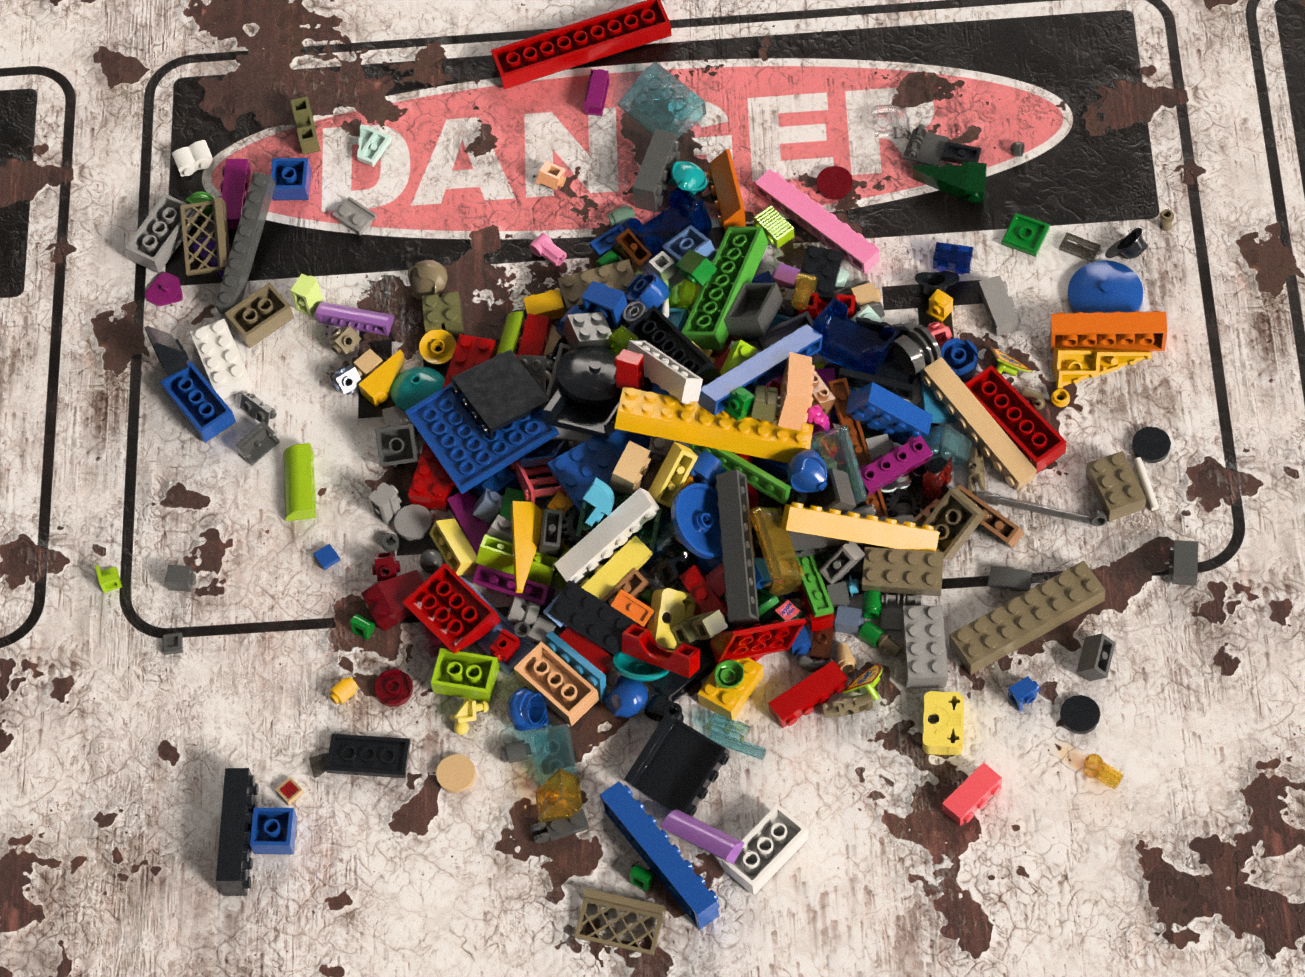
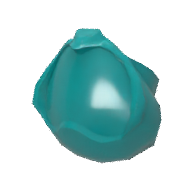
[669,161,708,197]

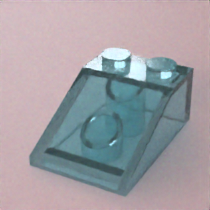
[529,723,579,790]

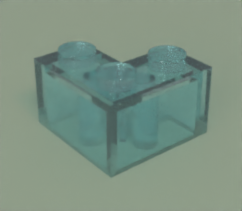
[923,424,972,466]

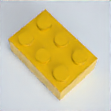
[697,658,764,722]

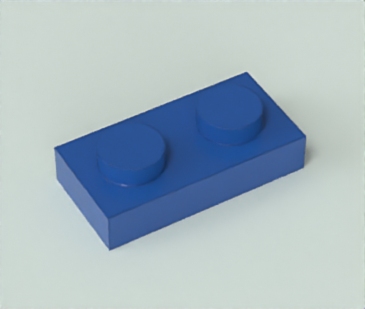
[589,224,625,258]

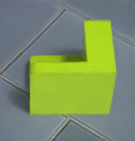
[95,564,122,593]

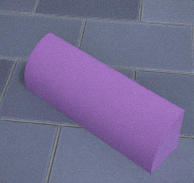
[315,302,395,336]
[661,810,745,865]

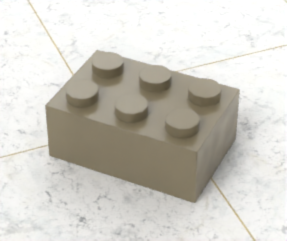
[224,282,294,349]
[1086,451,1146,522]
[921,489,987,559]

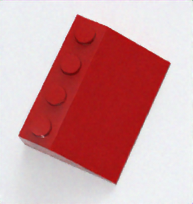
[402,563,501,654]
[710,618,806,664]

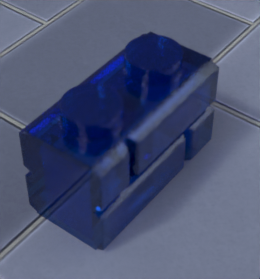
[933,242,974,275]

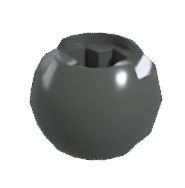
[419,549,444,573]

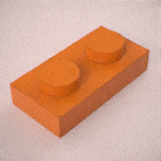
[610,589,654,627]

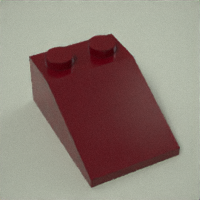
[361,570,424,631]

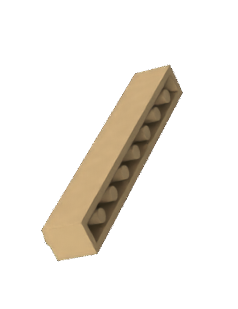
[922,357,1037,491]

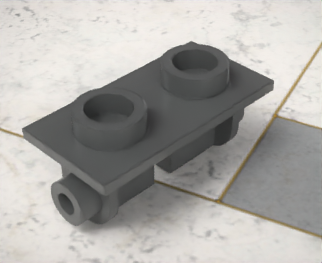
[240,393,277,425]

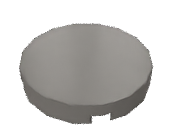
[394,504,433,541]

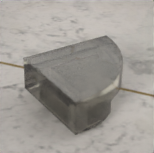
[309,753,328,778]

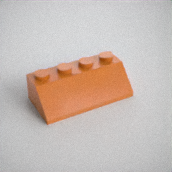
[707,148,746,232]

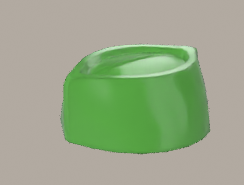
[186,191,214,217]
[714,660,744,689]

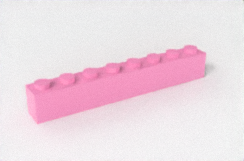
[755,169,879,274]

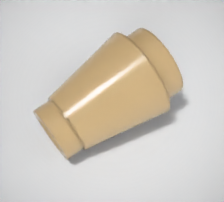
[837,643,856,673]

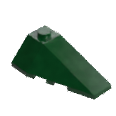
[913,162,987,203]

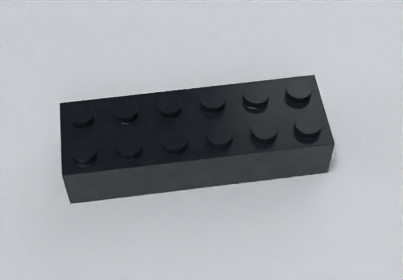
[625,305,721,387]
[216,768,259,896]

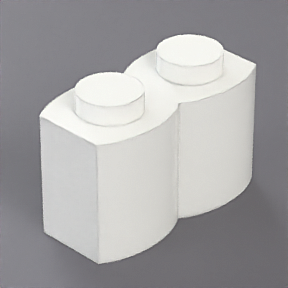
[172,140,214,176]

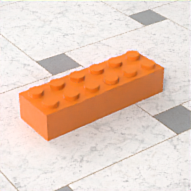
[1050,311,1167,353]

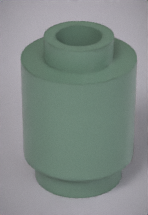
[607,205,636,228]

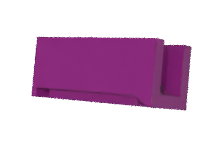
[583,69,610,116]

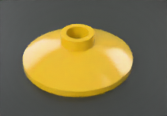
[419,329,456,365]

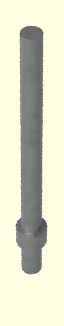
[976,492,1091,524]

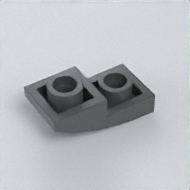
[988,567,1033,591]

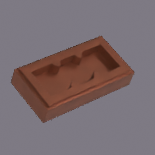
[810,627,835,661]

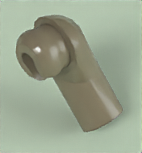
[1022,387,1045,410]

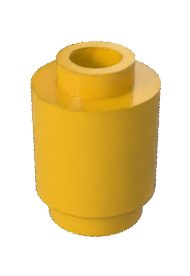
[329,676,358,705]

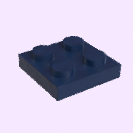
[520,439,569,468]

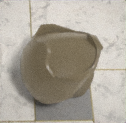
[408,260,447,301]

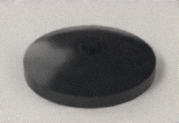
[555,346,622,406]

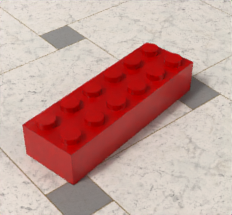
[965,365,1067,474]

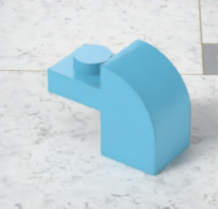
[583,477,615,527]

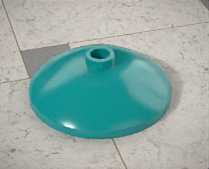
[390,367,445,411]
[613,649,670,682]

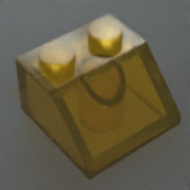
[536,768,582,822]

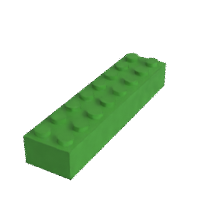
[682,227,768,350]

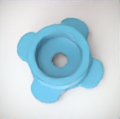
[846,575,860,598]

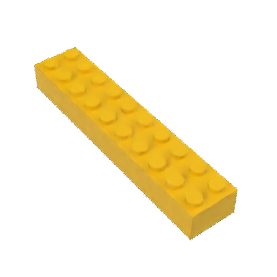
[614,387,814,463]

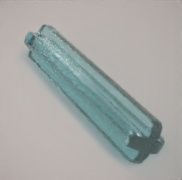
[709,731,766,760]

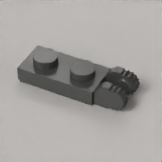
[530,808,589,844]

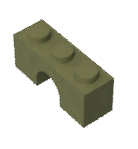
[290,96,321,155]
[671,610,728,645]

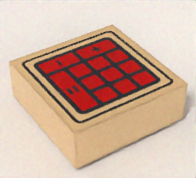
[275,777,304,805]

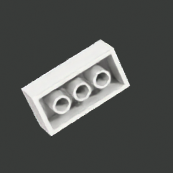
[190,318,253,400]
[722,804,808,895]

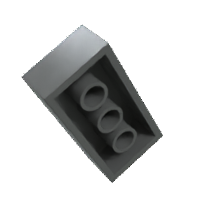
[633,129,680,212]

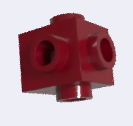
[372,551,401,581]

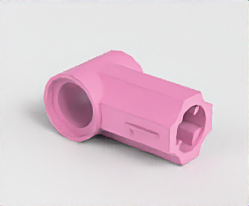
[529,233,567,266]

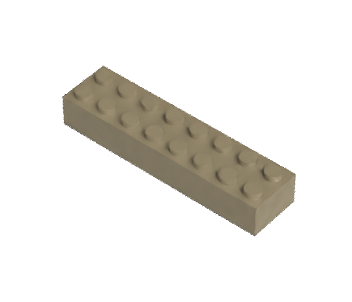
[949,560,1106,675]

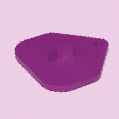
[145,273,183,306]

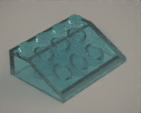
[618,61,706,138]

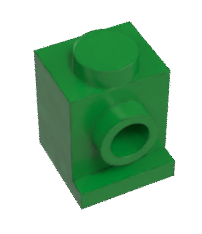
[724,386,755,421]

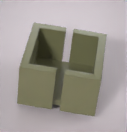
[422,292,464,336]

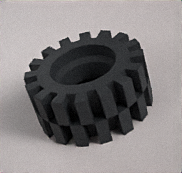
[886,489,920,518]

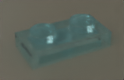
[706,714,751,742]

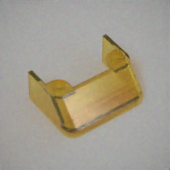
[750,507,805,596]

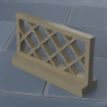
[180,197,230,276]
[574,888,666,956]

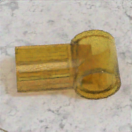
[791,273,818,310]
[1083,754,1124,790]

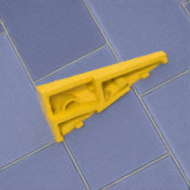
[1052,347,1152,388]
[510,501,544,593]

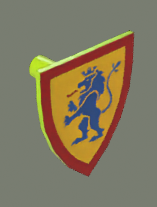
[990,347,1032,376]
[843,663,883,701]

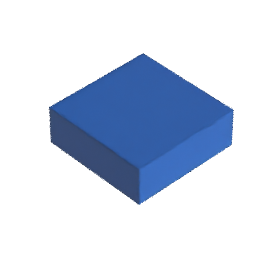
[313,544,340,570]

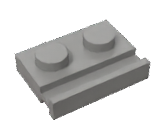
[332,196,377,236]

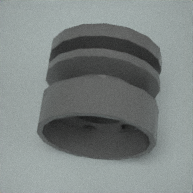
[891,324,941,375]

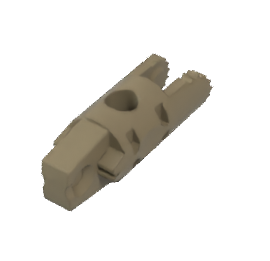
[967,446,985,493]
[822,693,873,718]

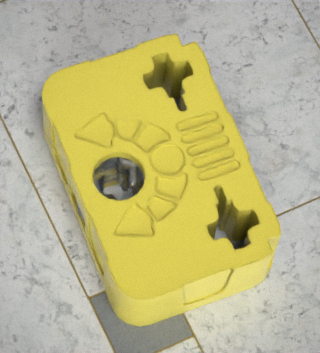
[647,588,696,650]
[923,691,964,755]

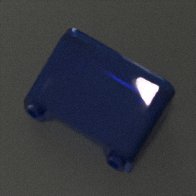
[622,187,712,259]
[812,298,900,375]

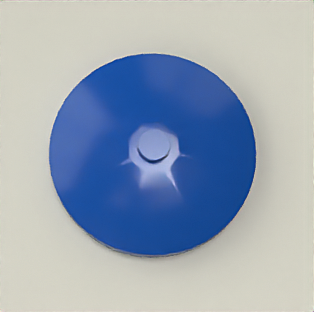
[1067,260,1143,313]
[671,483,723,560]

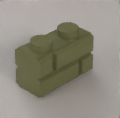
[751,385,781,422]

